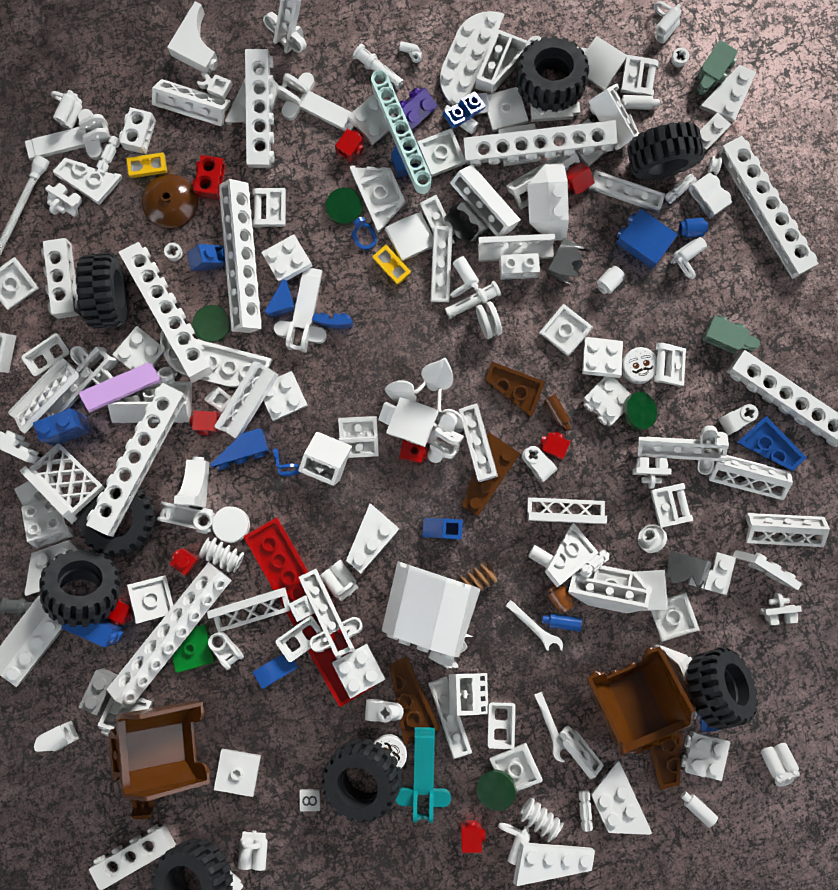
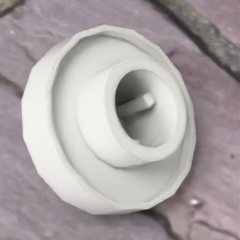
[638,524,667,553]

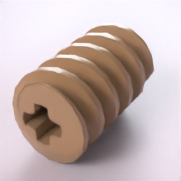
[454,560,497,592]

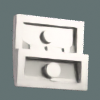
[584,36,627,90]
[385,212,433,261]
[386,397,439,447]
[338,416,379,458]

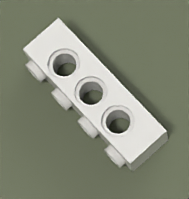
[41,238,80,319]
[89,824,176,890]

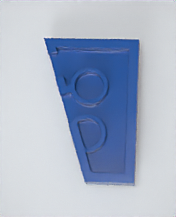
[737,416,807,471]

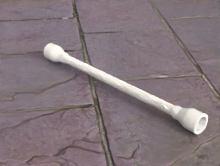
[0,155,50,256]

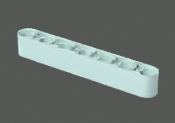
[371,70,431,194]

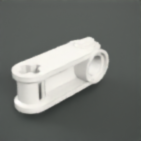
[157,501,215,534]

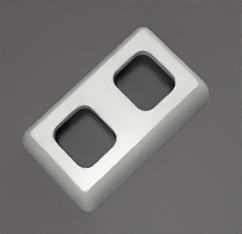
[21,333,70,376]
[276,616,323,662]
[488,702,515,749]

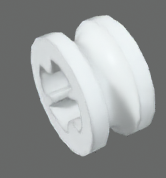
[671,48,689,67]
[707,156,722,175]
[164,243,183,262]

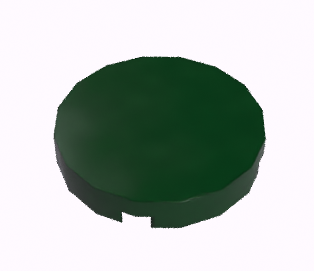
[325,187,363,225]
[192,305,231,343]
[623,392,657,430]
[477,769,517,811]

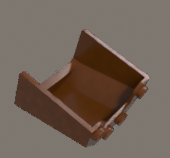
[587,646,695,756]
[108,701,210,801]

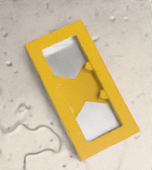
[126,152,167,178]
[372,245,411,286]

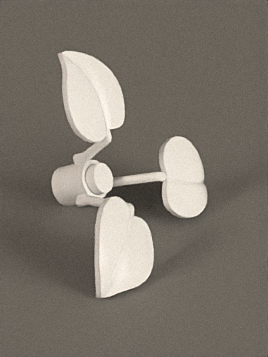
[385,358,464,433]

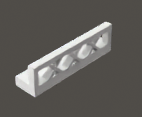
[152,79,231,126]
[506,153,580,209]
[478,234,555,262]
[214,361,279,439]
[709,455,793,500]
[527,497,607,524]
[746,513,830,547]
[207,588,291,632]

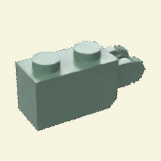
[697,40,738,95]
[701,315,760,353]

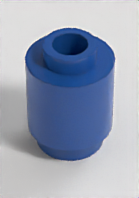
[679,218,708,238]

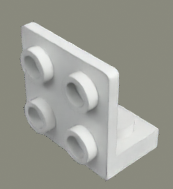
[21,499,74,549]

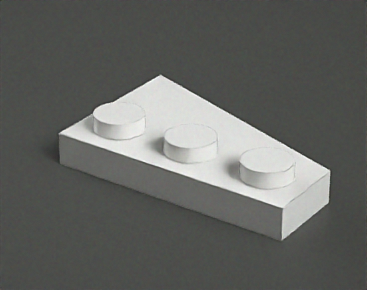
[700,65,756,123]
[53,158,123,205]
[545,523,598,587]
[732,550,802,590]

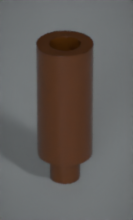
[544,394,571,432]

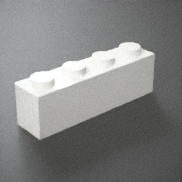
[450,165,521,236]

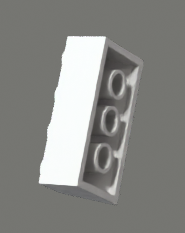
[108,381,192,423]
[0,596,63,687]

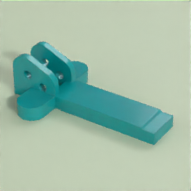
[396,727,451,823]

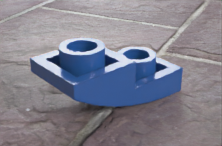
[442,92,486,129]
[312,312,354,329]
[252,654,298,690]

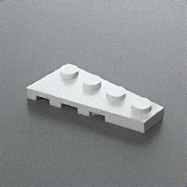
[513,842,595,886]

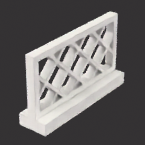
[8,356,79,434]
[20,443,105,524]

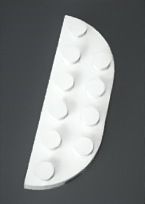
[440,11,504,107]
[160,330,272,388]

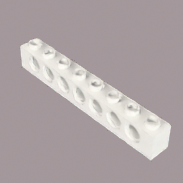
[464,120,618,167]
[718,136,819,279]
[219,179,262,333]
[119,242,213,383]
[727,350,838,447]
[86,383,187,537]
[107,562,232,709]

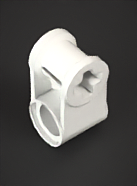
[718,404,758,435]
[522,446,557,482]
[208,632,244,670]
[365,699,403,723]

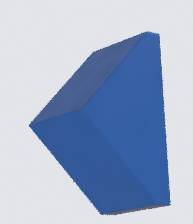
[265,279,295,318]

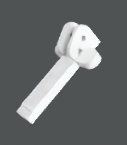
[263,0,307,53]
[276,73,355,131]
[25,109,111,161]
[274,268,327,353]
[45,346,118,417]
[378,402,464,463]
[638,426,729,475]
[299,569,363,659]

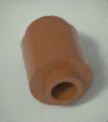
[547,584,575,613]

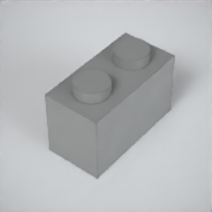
[79,668,118,716]

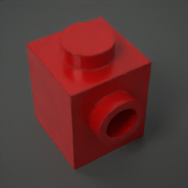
[335,128,364,163]
[565,162,595,195]
[190,411,220,436]
[539,431,571,461]
[399,439,429,464]
[169,548,201,576]
[107,598,133,626]
[461,820,486,853]

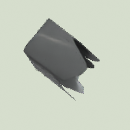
[444,201,489,242]
[547,238,590,284]
[665,551,712,590]

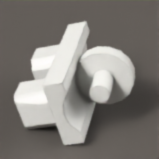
[45,183,82,217]
[633,457,671,489]
[759,592,802,625]

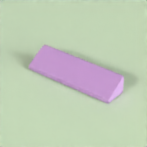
[79,362,161,412]

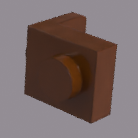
[131,799,155,820]

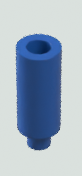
[542,613,582,632]

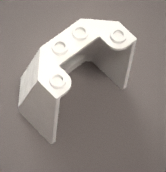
[382,561,480,660]

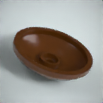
[142,174,198,229]

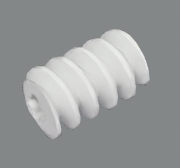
[199,538,244,573]
[519,797,564,843]

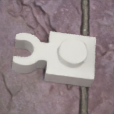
[197,73,233,100]

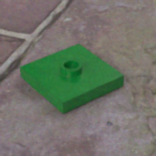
[172,624,215,673]

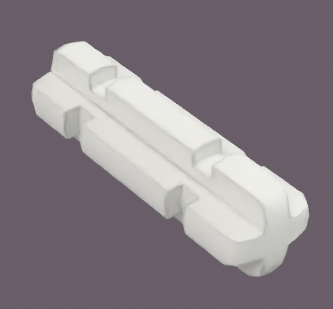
[96,136,120,171]
[664,174,697,204]
[580,550,609,578]
[579,790,593,832]

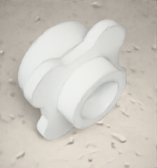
[157,367,178,384]

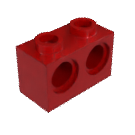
[192,155,226,200]

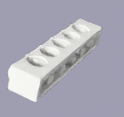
[245,49,274,168]

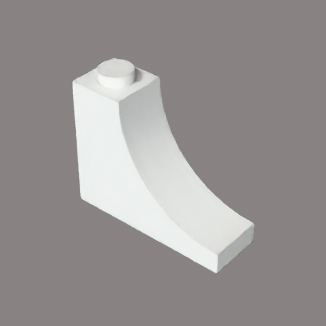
[167,1,218,76]
[174,457,209,508]

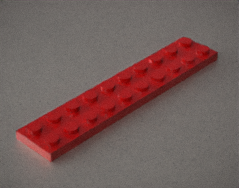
[244,517,374,707]

